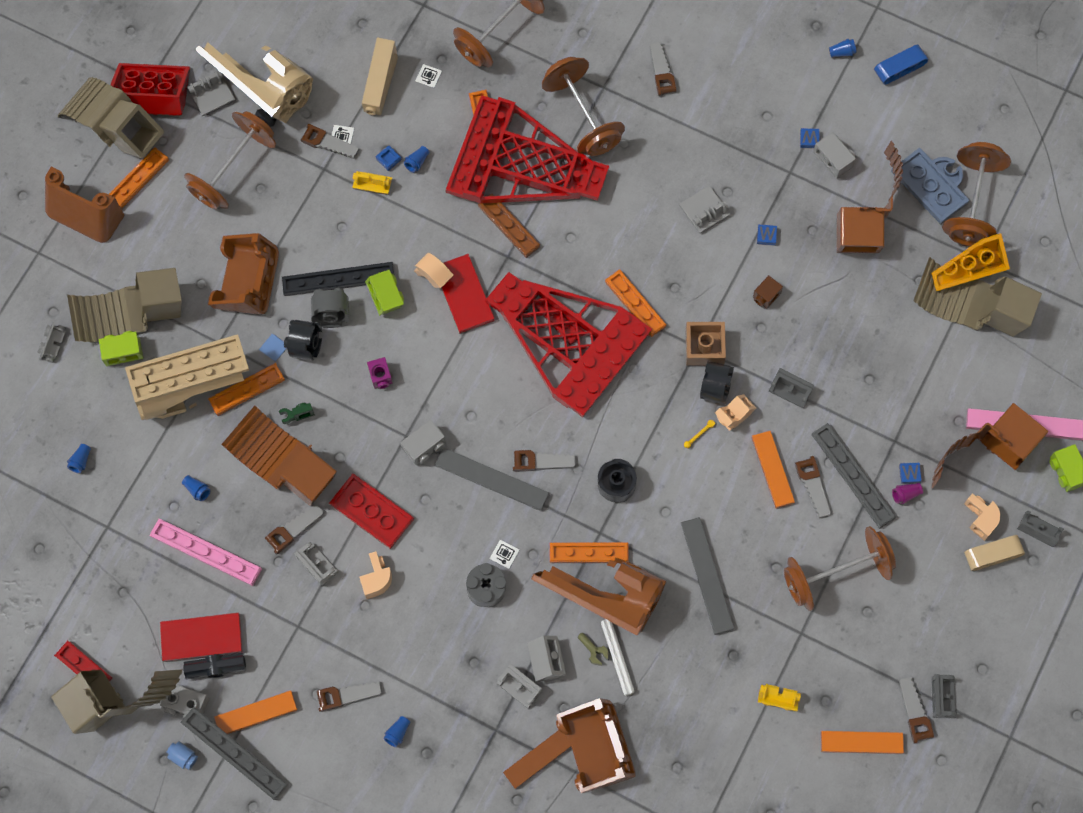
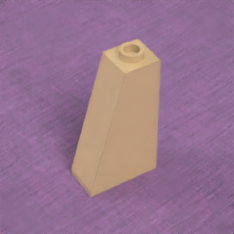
[362,37,398,115]

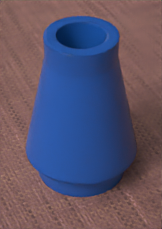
[829,38,857,58]
[404,146,430,173]
[67,444,91,473]
[182,475,211,501]
[383,716,411,747]

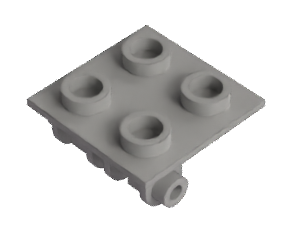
[187,71,235,116]
[679,186,730,233]

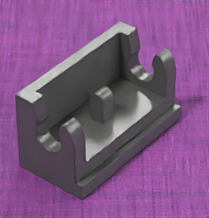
[769,368,814,408]
[1017,510,1064,547]
[932,674,956,718]

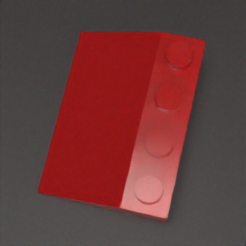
[110,63,190,116]

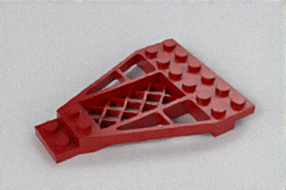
[445,95,609,204]
[486,272,652,417]

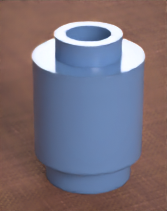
[166,741,198,770]

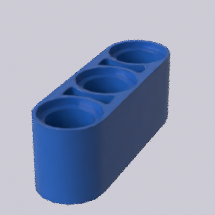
[874,44,929,85]

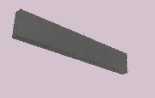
[812,423,896,528]
[435,447,549,511]
[681,517,734,635]
[180,707,287,800]

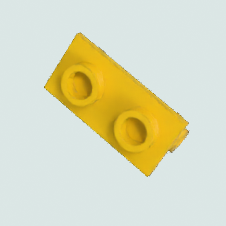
[352,171,392,194]
[758,683,801,711]

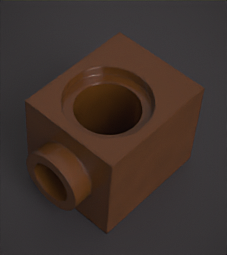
[753,275,783,309]

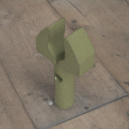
[578,633,608,666]

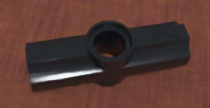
[183,653,246,680]

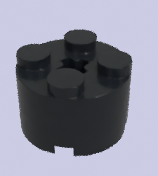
[284,320,322,361]
[700,361,734,404]
[598,459,637,503]

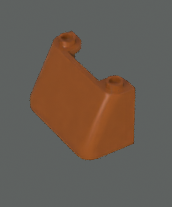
[45,166,125,243]
[208,233,279,315]
[556,698,636,793]

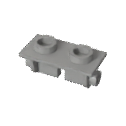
[37,321,66,362]

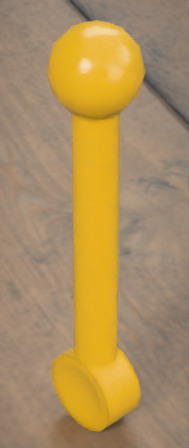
[684,420,715,448]

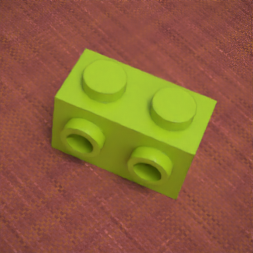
[365,269,404,316]
[99,331,143,366]
[1050,444,1083,492]

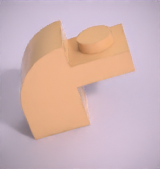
[414,253,453,288]
[715,394,756,431]
[964,493,1000,541]
[359,551,392,599]

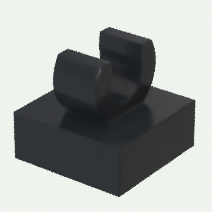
[255,108,277,128]

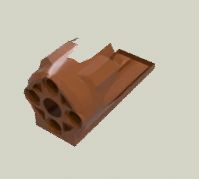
[531,557,666,635]

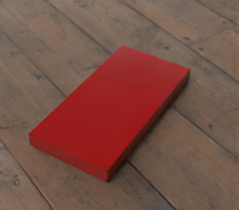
[441,254,495,334]
[329,473,414,549]
[160,612,242,662]

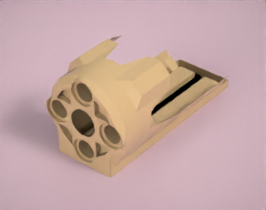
[196,42,313,123]
[125,334,249,420]

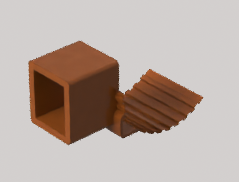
[837,141,903,253]
[932,403,1048,488]
[221,405,337,506]

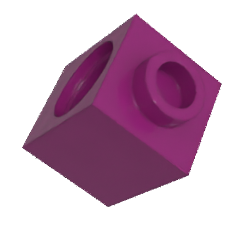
[367,357,393,389]

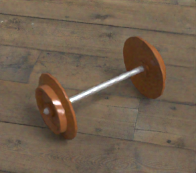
[453,0,545,68]
[542,57,625,156]
[184,111,276,210]
[942,142,1011,246]
[784,526,896,611]

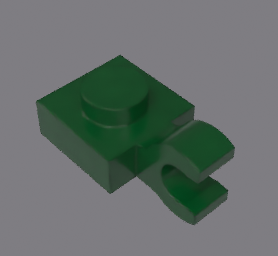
[279,403,315,424]

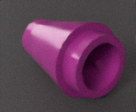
[892,483,923,504]

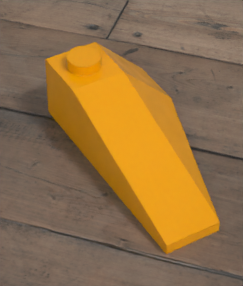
[931,233,1010,291]

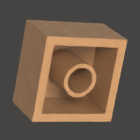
[685,322,726,366]

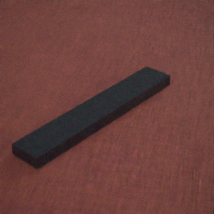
[282,262,395,296]

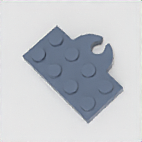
[891,148,969,224]

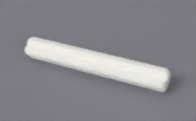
[601,619,634,696]

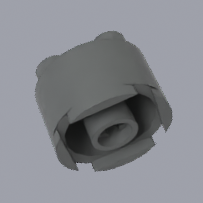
[311,288,349,328]
[466,563,506,607]

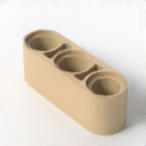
[964,535,1025,571]

